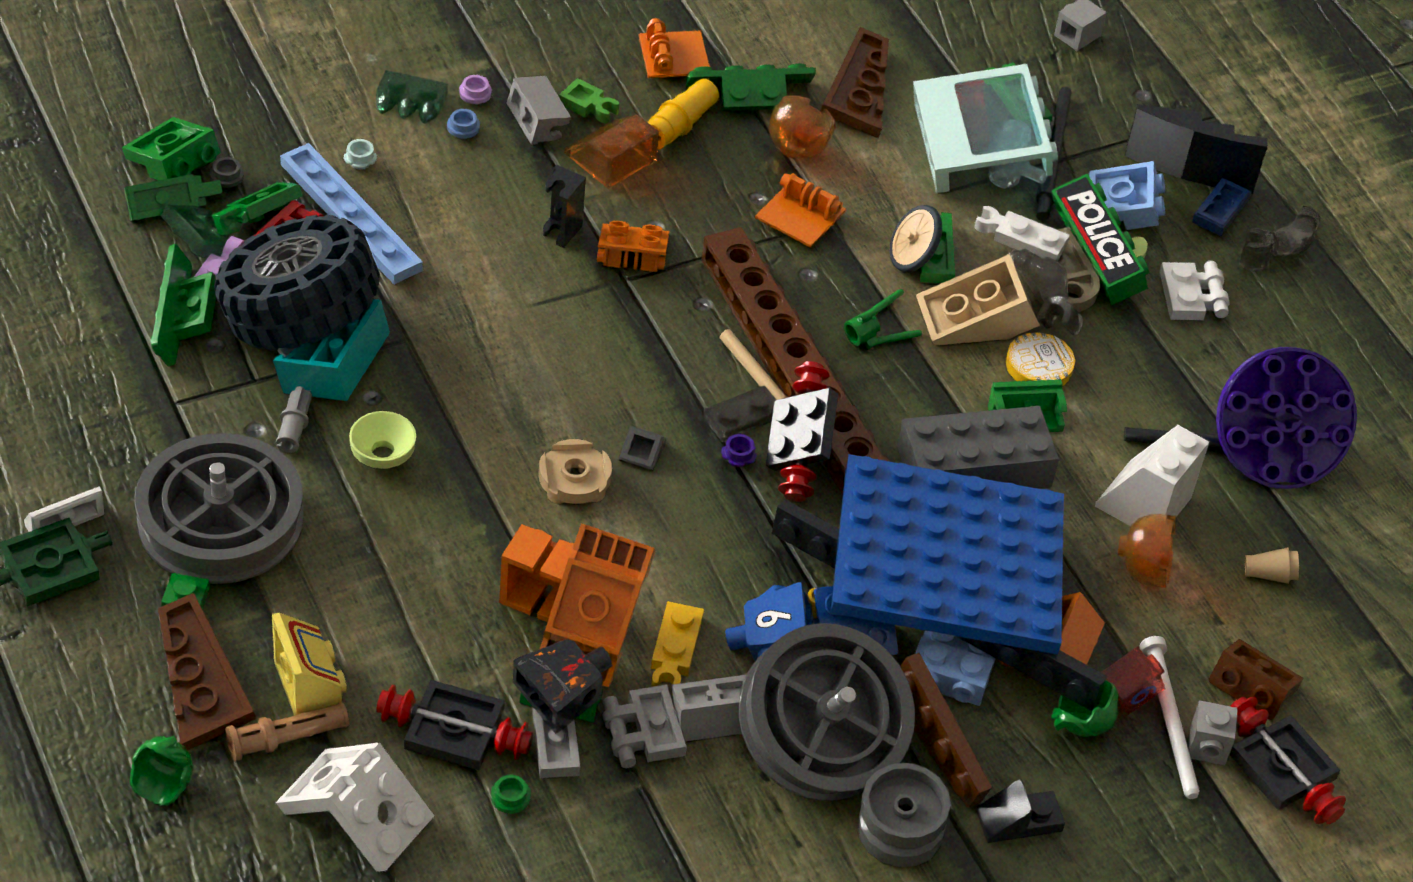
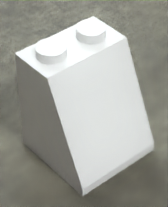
[1095,425,1209,541]

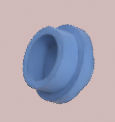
[447,109,480,139]

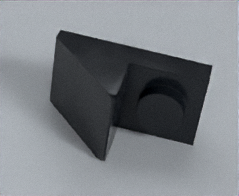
[976,780,1065,843]

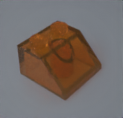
[564,114,659,188]

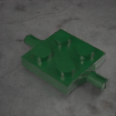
[0,517,113,606]

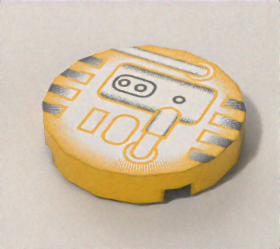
[1005,332,1076,386]

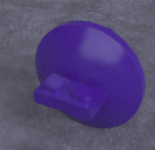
[1216,347,1357,489]

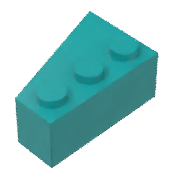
[273,299,390,401]

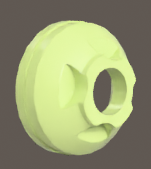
[349,411,416,469]

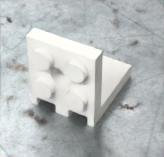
[276,743,434,872]

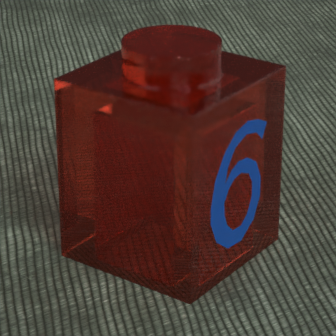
[1101,646,1165,715]

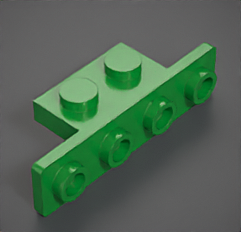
[686,63,816,111]
[150,244,216,367]

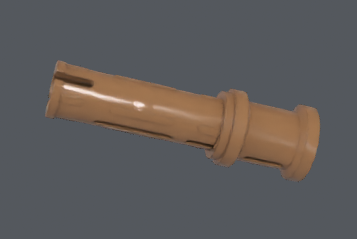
[226,702,349,762]

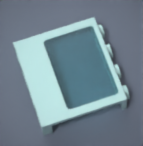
[913,64,1058,193]

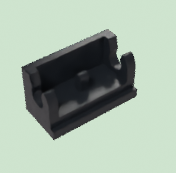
[543,165,586,248]

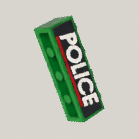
[1051,173,1150,306]

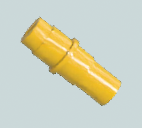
[641,79,719,150]

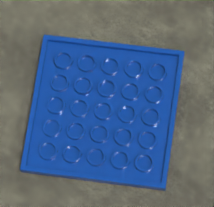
[831,454,1064,654]

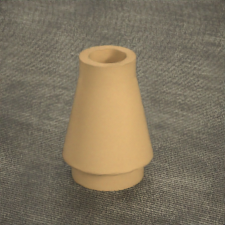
[1245,547,1299,584]

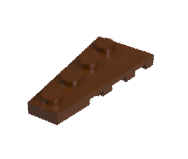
[819,27,889,138]

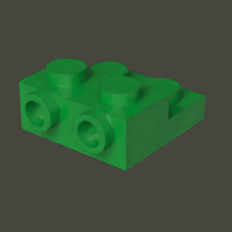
[122,117,221,181]

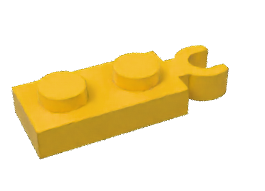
[651,601,704,696]

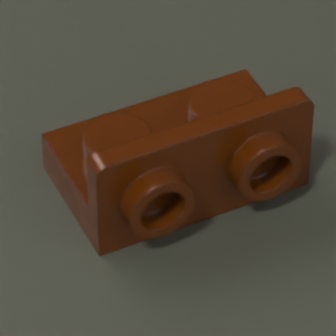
[1209,639,1304,720]

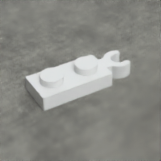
[975,206,1070,265]

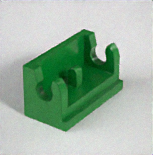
[987,379,1067,432]

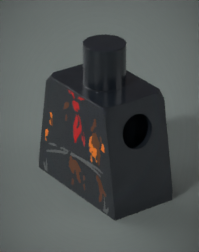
[513,639,612,734]

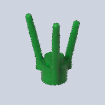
[844,289,922,349]

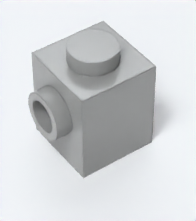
[1054,0,1107,51]
[1188,700,1237,765]

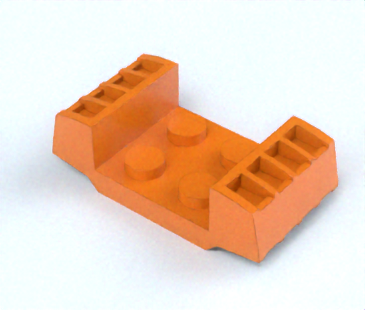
[540,523,656,687]

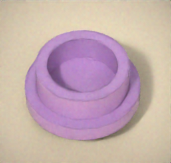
[459,75,492,105]

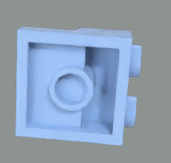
[1089,161,1165,230]
[915,630,996,706]

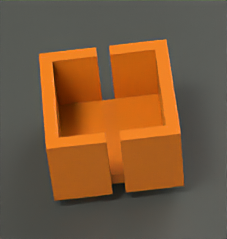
[499,524,574,622]

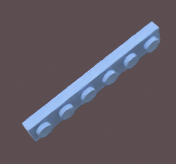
[280,143,423,284]

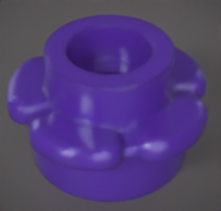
[721,434,757,467]

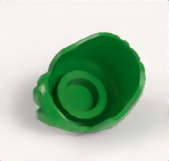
[1051,681,1118,737]
[130,736,193,806]

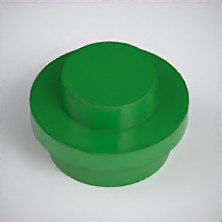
[491,775,531,814]

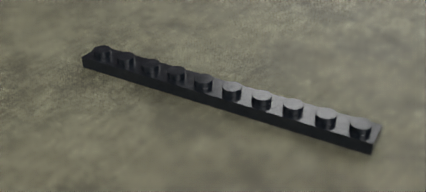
[772,500,1108,711]

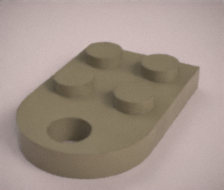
[1007,227,1100,313]

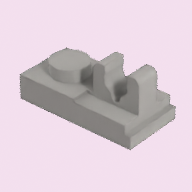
[533,708,580,778]

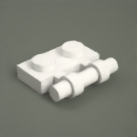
[1160,261,1230,320]

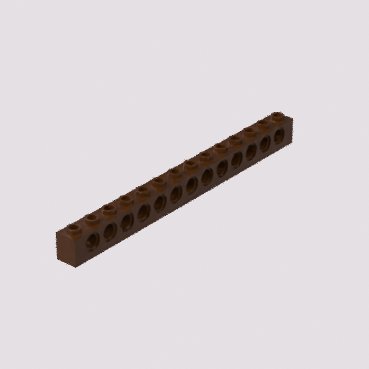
[702,227,890,495]

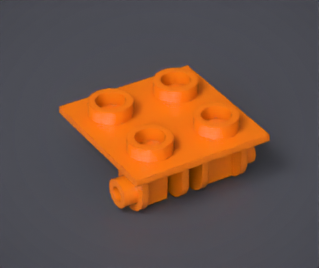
[639,18,710,78]
[755,173,846,248]
[597,221,669,272]

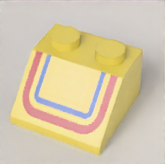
[272,613,347,715]

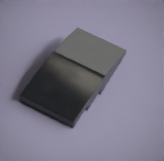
[1125,104,1268,194]

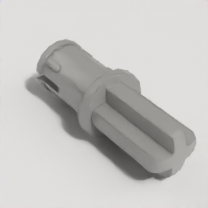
[276,386,312,453]

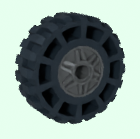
[214,215,380,350]

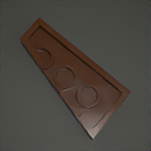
[158,593,256,750]
[900,653,992,808]

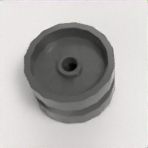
[858,763,951,867]

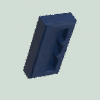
[1192,178,1251,236]

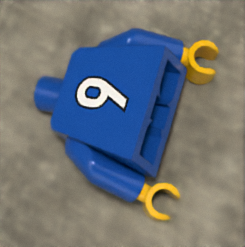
[726,582,817,661]

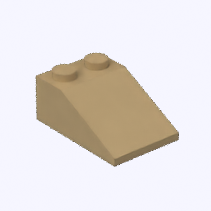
[916,254,1040,345]

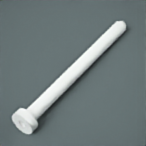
[1139,636,1199,799]

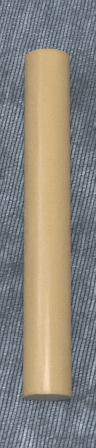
[720,329,788,403]

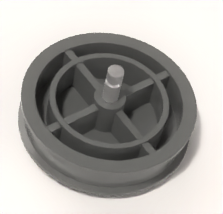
[135,433,303,584]
[739,623,915,801]

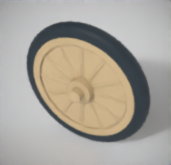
[889,205,942,272]

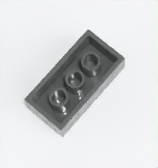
[897,406,1059,489]

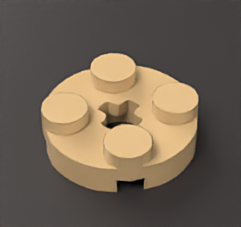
[539,439,612,504]

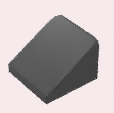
[619,426,666,471]

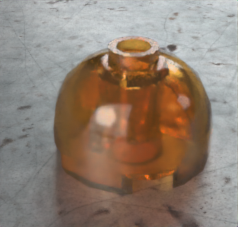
[769,96,836,159]
[1118,514,1177,588]

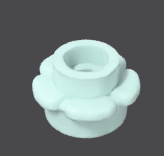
[344,139,377,170]

